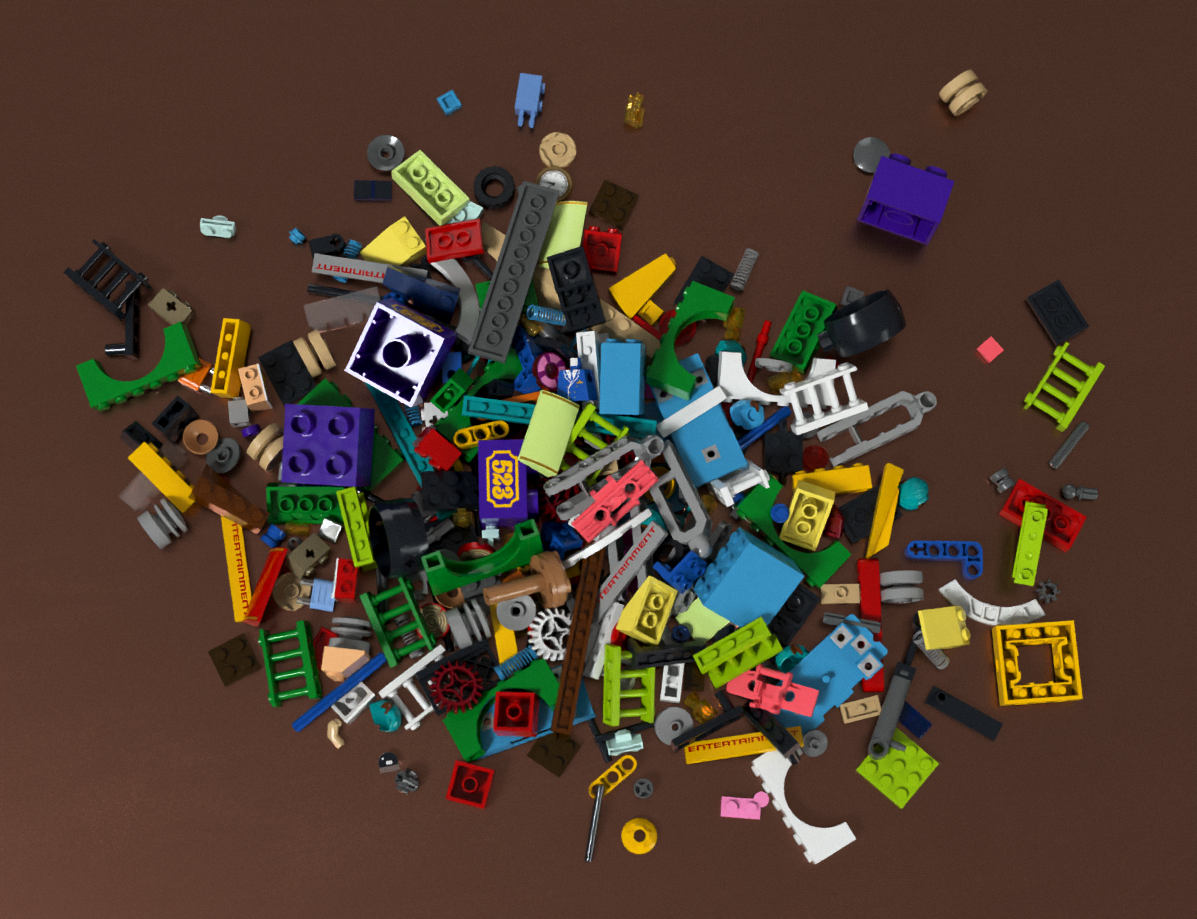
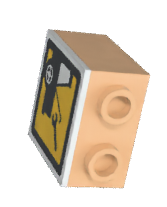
[238,364,273,413]

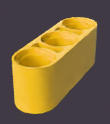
[452,420,509,450]
[589,755,637,799]

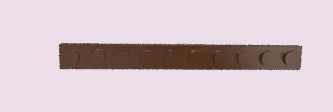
[550,540,606,735]

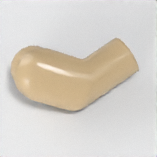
[327,719,346,749]

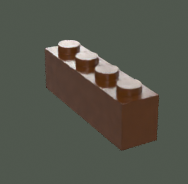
[188,464,270,534]

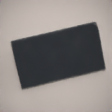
[120,421,164,453]

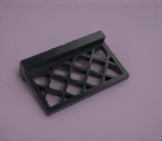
[415,637,507,717]

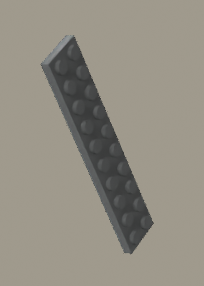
[468,181,560,364]

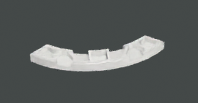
[431,259,479,345]
[561,509,652,569]
[938,579,1046,626]

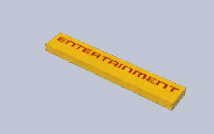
[221,516,252,623]
[685,726,804,764]

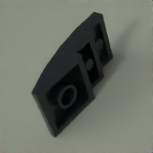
[547,246,606,334]
[753,583,821,664]

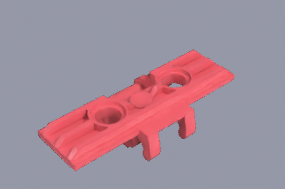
[571,460,659,543]
[725,664,820,717]

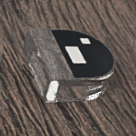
[378,752,400,774]

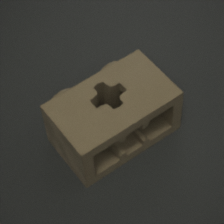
[148,288,195,325]
[284,533,331,580]

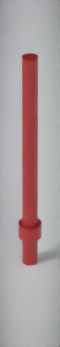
[732,320,772,429]

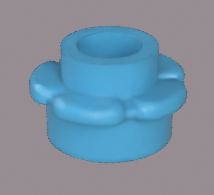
[289,227,306,245]

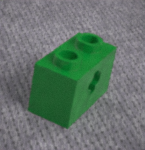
[430,368,474,413]

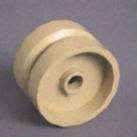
[939,69,988,116]
[293,329,336,378]
[246,423,284,472]

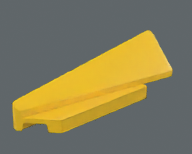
[866,463,904,558]

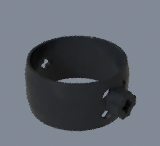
[817,289,906,357]
[368,498,429,579]

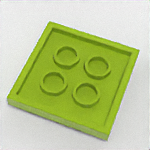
[856,727,939,809]

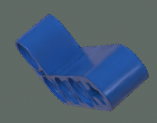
[513,326,551,394]
[904,540,983,580]

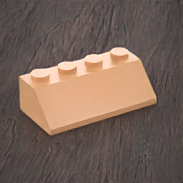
[321,646,372,682]

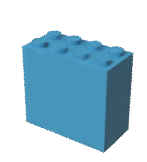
[599,339,646,415]
[694,527,804,628]

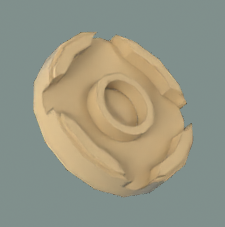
[539,132,576,169]
[272,572,311,611]

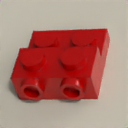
[583,226,622,272]

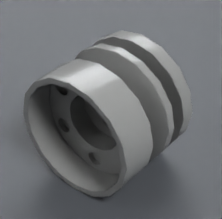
[137,498,188,550]
[444,599,491,650]
[328,616,373,655]

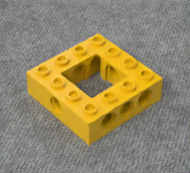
[992,620,1083,706]

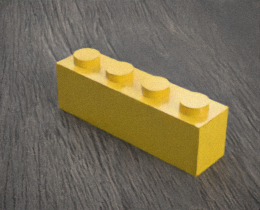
[210,318,251,398]
[128,442,195,513]
[791,463,872,496]

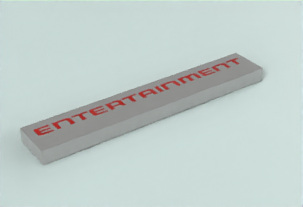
[312,253,428,283]
[592,521,668,624]

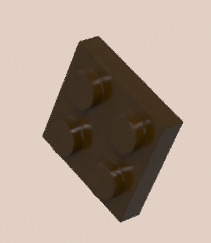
[589,180,639,229]
[208,634,261,687]
[527,728,581,778]

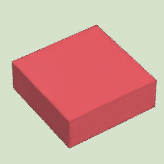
[976,336,1004,363]

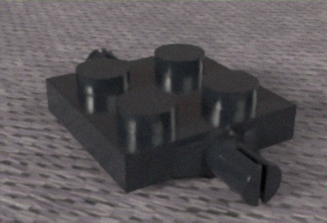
[763,420,803,485]

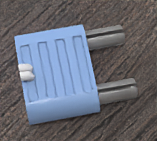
[296,578,335,612]

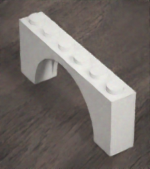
[717,351,836,409]
[751,748,856,864]

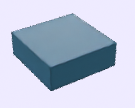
[437,90,462,116]

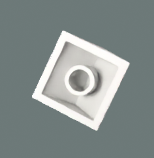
[331,682,377,725]

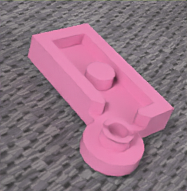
[720,792,769,820]

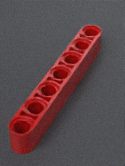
[857,558,884,692]

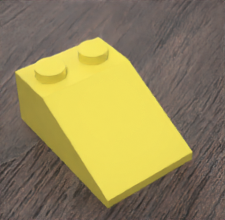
[359,216,427,267]
[779,480,835,551]
[616,576,678,646]
[918,606,970,650]

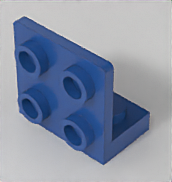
[540,520,583,561]
[652,550,709,594]

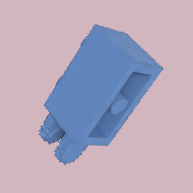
[515,73,546,128]

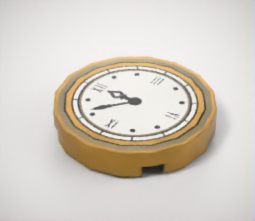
[535,166,572,202]

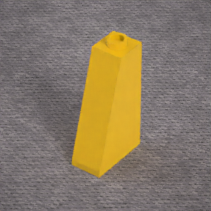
[608,253,677,320]
[489,603,520,670]

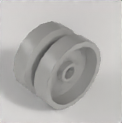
[880,570,924,604]

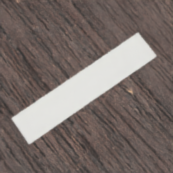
[656,386,727,438]

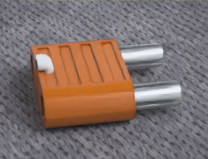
[178,357,214,395]

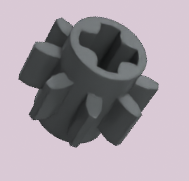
[1035,579,1061,604]
[395,768,419,795]

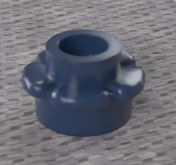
[671,625,690,643]

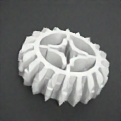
[527,608,571,661]

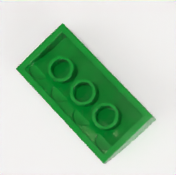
[769,290,838,375]
[266,482,345,524]

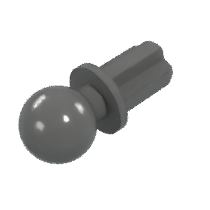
[1062,484,1098,500]

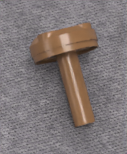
[483,551,571,609]

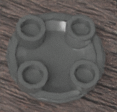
[853,137,890,173]

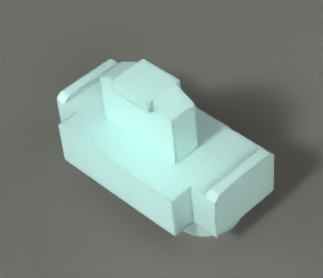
[200,215,236,238]
[482,526,501,549]
[606,729,643,756]

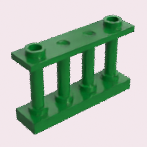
[360,577,437,668]
[258,620,323,708]

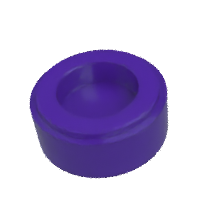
[241,424,261,438]

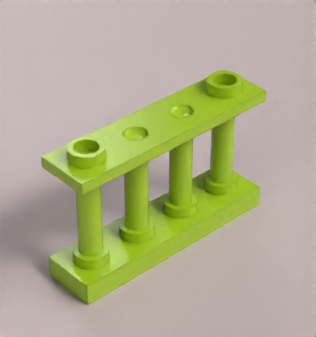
[1024,342,1105,432]
[559,401,630,487]
[336,487,378,572]
[1012,501,1048,586]
[693,617,783,689]
[603,643,656,726]

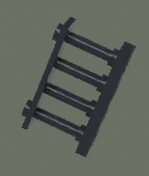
[64,239,152,321]

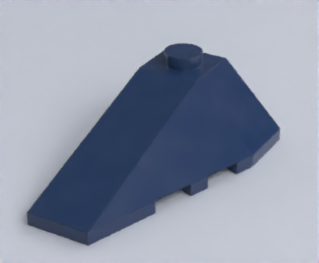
[382,266,461,324]

